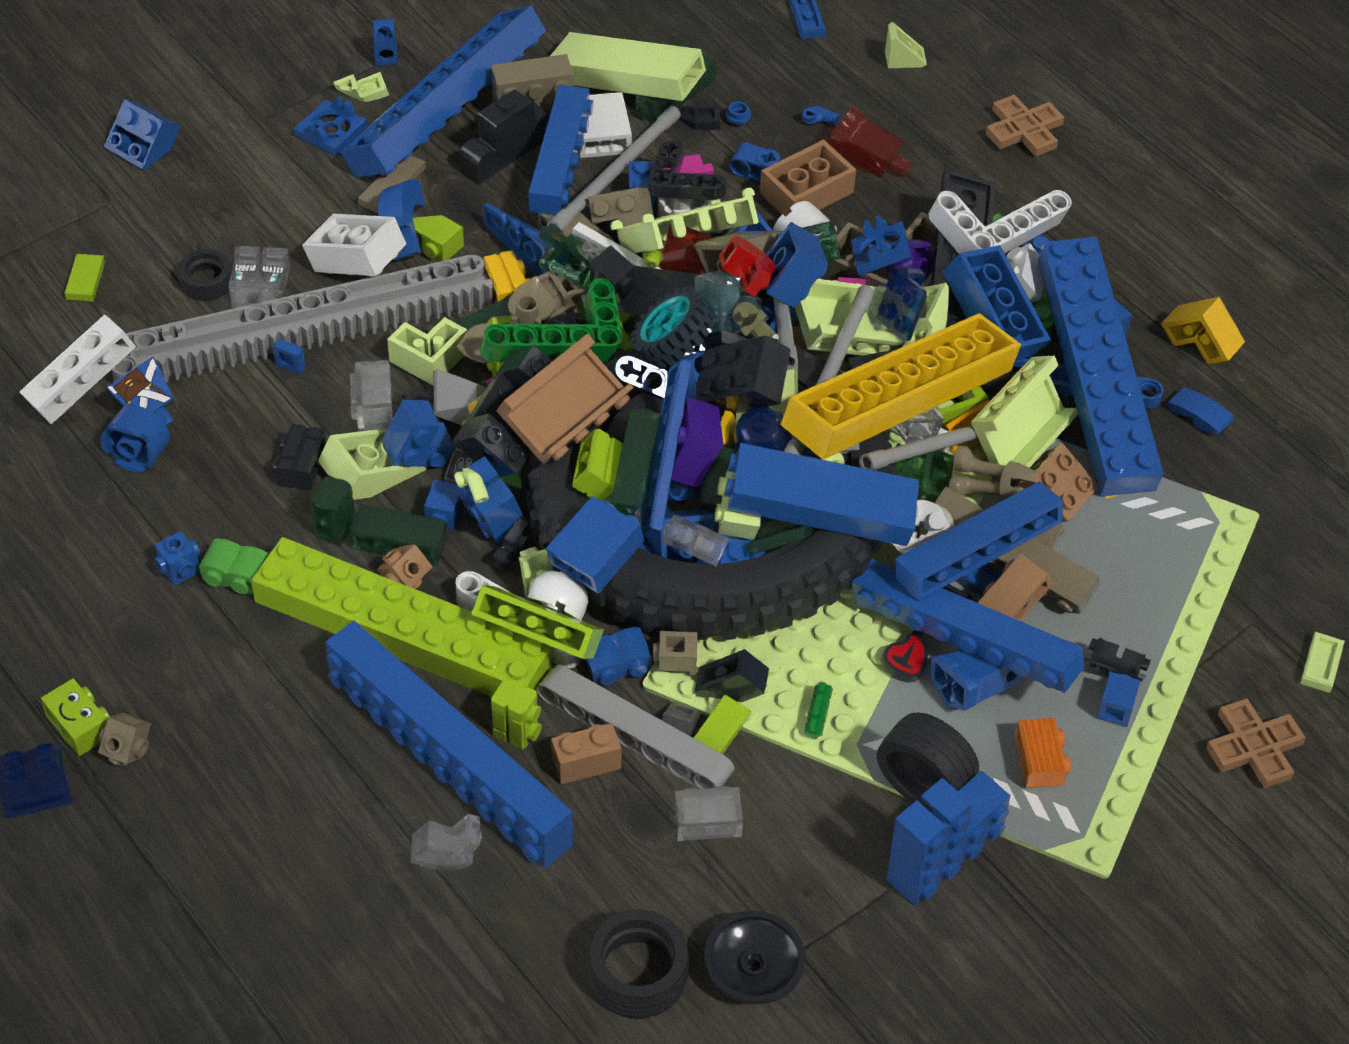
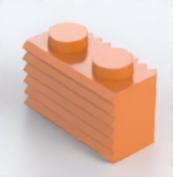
[1015,717,1071,788]

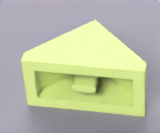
[885,22,927,68]

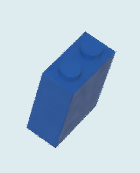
[546,496,644,594]

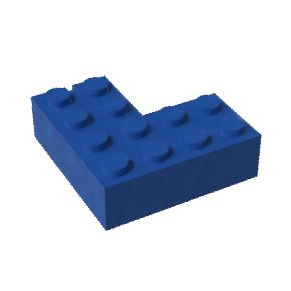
[887,771,1011,906]

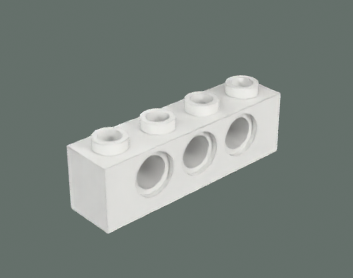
[20,315,136,424]

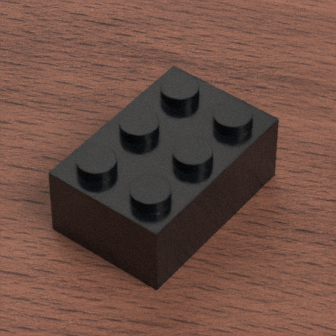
[695,335,791,417]

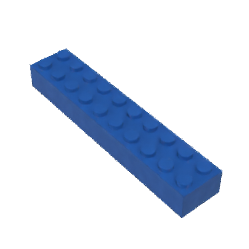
[340,5,546,178]
[1038,237,1164,497]
[325,620,573,869]

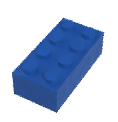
[942,245,1051,361]

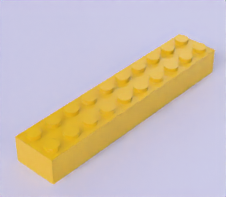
[781,313,1022,460]

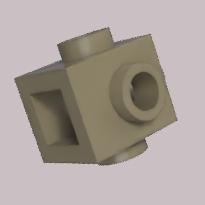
[98,712,151,765]

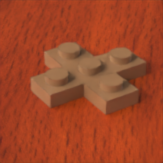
[986,95,1064,157]
[1206,699,1306,788]

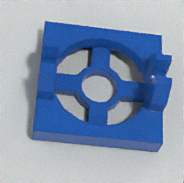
[294,96,367,156]
[851,216,911,276]

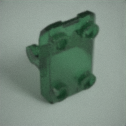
[539,224,596,288]

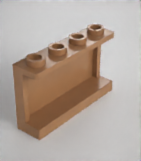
[496,334,634,464]

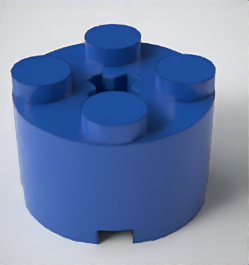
[100,403,170,472]

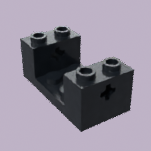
[452,345,553,477]

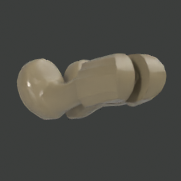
[949,445,1036,501]

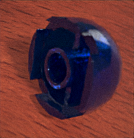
[733,406,793,452]

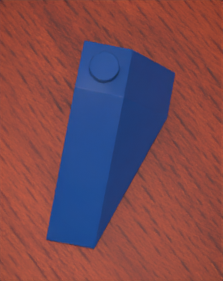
[483,203,573,277]

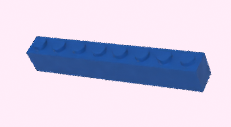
[852,559,1084,693]

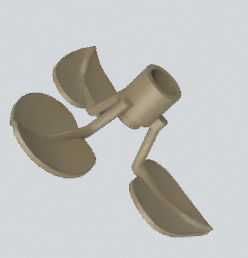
[457,276,555,363]

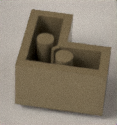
[588,187,654,227]

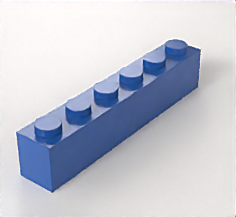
[529,85,594,215]
[895,481,1063,601]

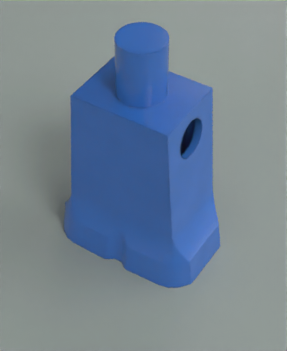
[931,650,1021,710]

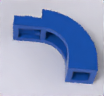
[378,179,426,261]

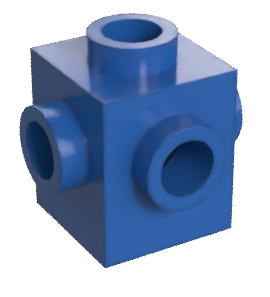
[154,531,201,586]

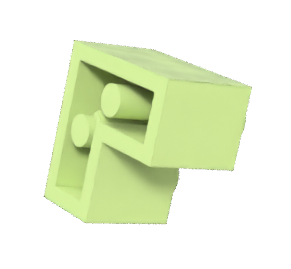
[387,317,467,386]

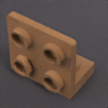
[1012,443,1098,522]

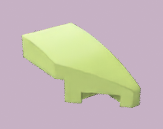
[334,72,389,102]

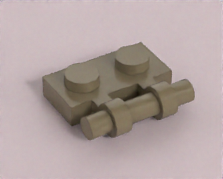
[538,264,588,319]

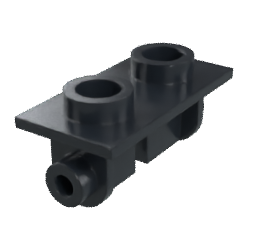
[1084,637,1151,682]

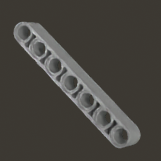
[536,664,734,795]

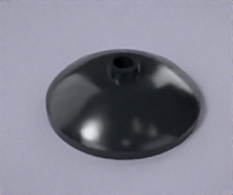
[704,911,805,1005]

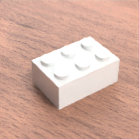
[302,214,406,277]

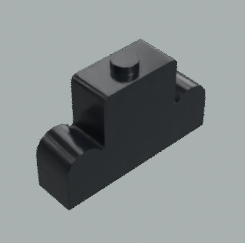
[460,89,551,185]
[617,266,724,333]

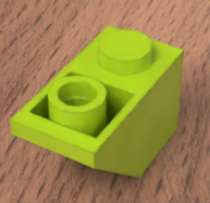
[413,215,464,262]

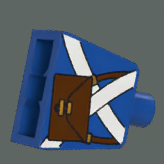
[107,357,174,427]

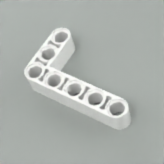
[929,190,1072,254]

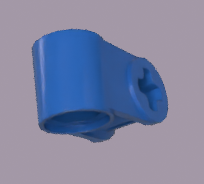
[729,142,780,182]

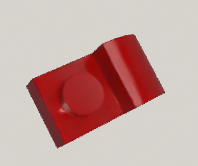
[718,234,776,297]

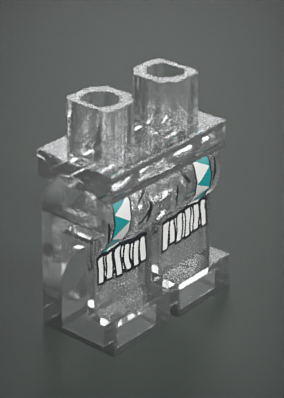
[228,246,290,309]

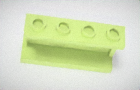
[795,279,909,356]
[971,356,1078,480]

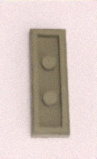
[358,155,426,214]

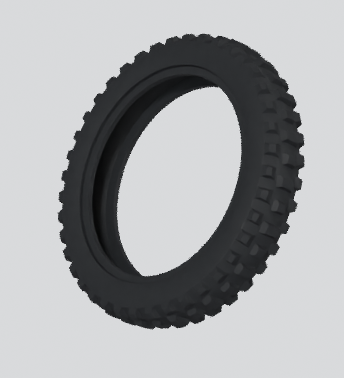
[525,330,898,641]

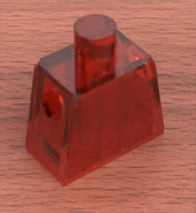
[660,223,712,275]

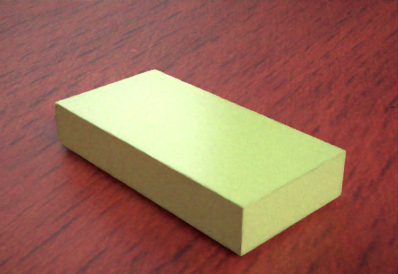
[1300,632,1345,693]

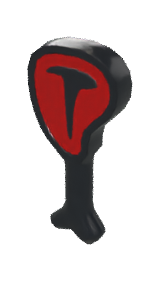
[881,629,928,683]

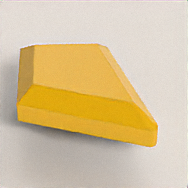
[721,411,736,450]

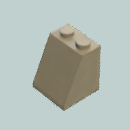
[694,231,782,292]

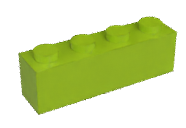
[471,585,604,659]

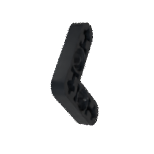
[649,141,726,200]

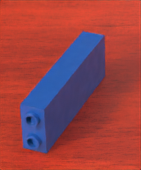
[724,443,919,546]

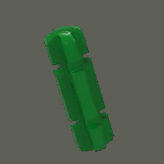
[804,682,833,739]

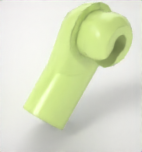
[454,468,489,504]

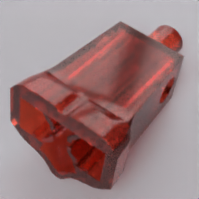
[828,106,913,178]

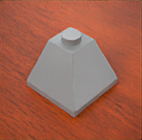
[434,369,487,426]

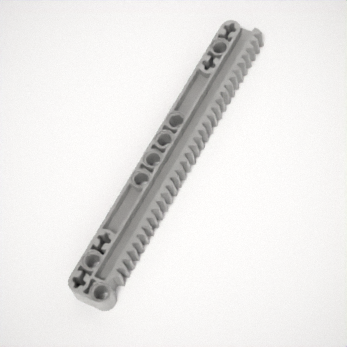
[111,255,493,383]

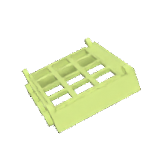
[611,188,759,253]

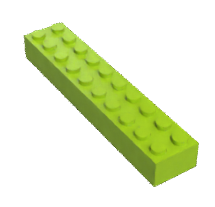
[251,537,553,697]

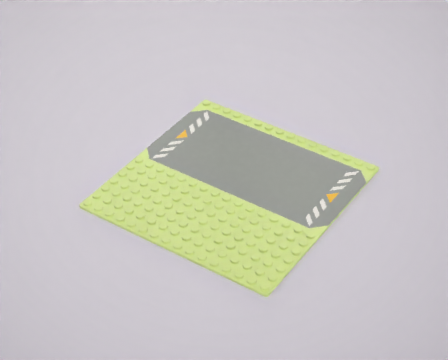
[643,360,1259,879]

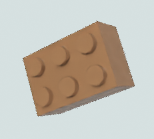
[760,140,856,217]

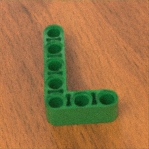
[480,278,623,362]

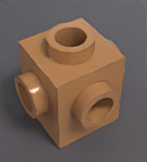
[377,544,432,589]

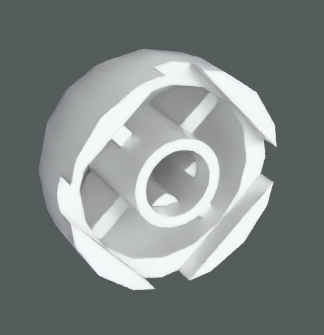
[525,571,588,620]

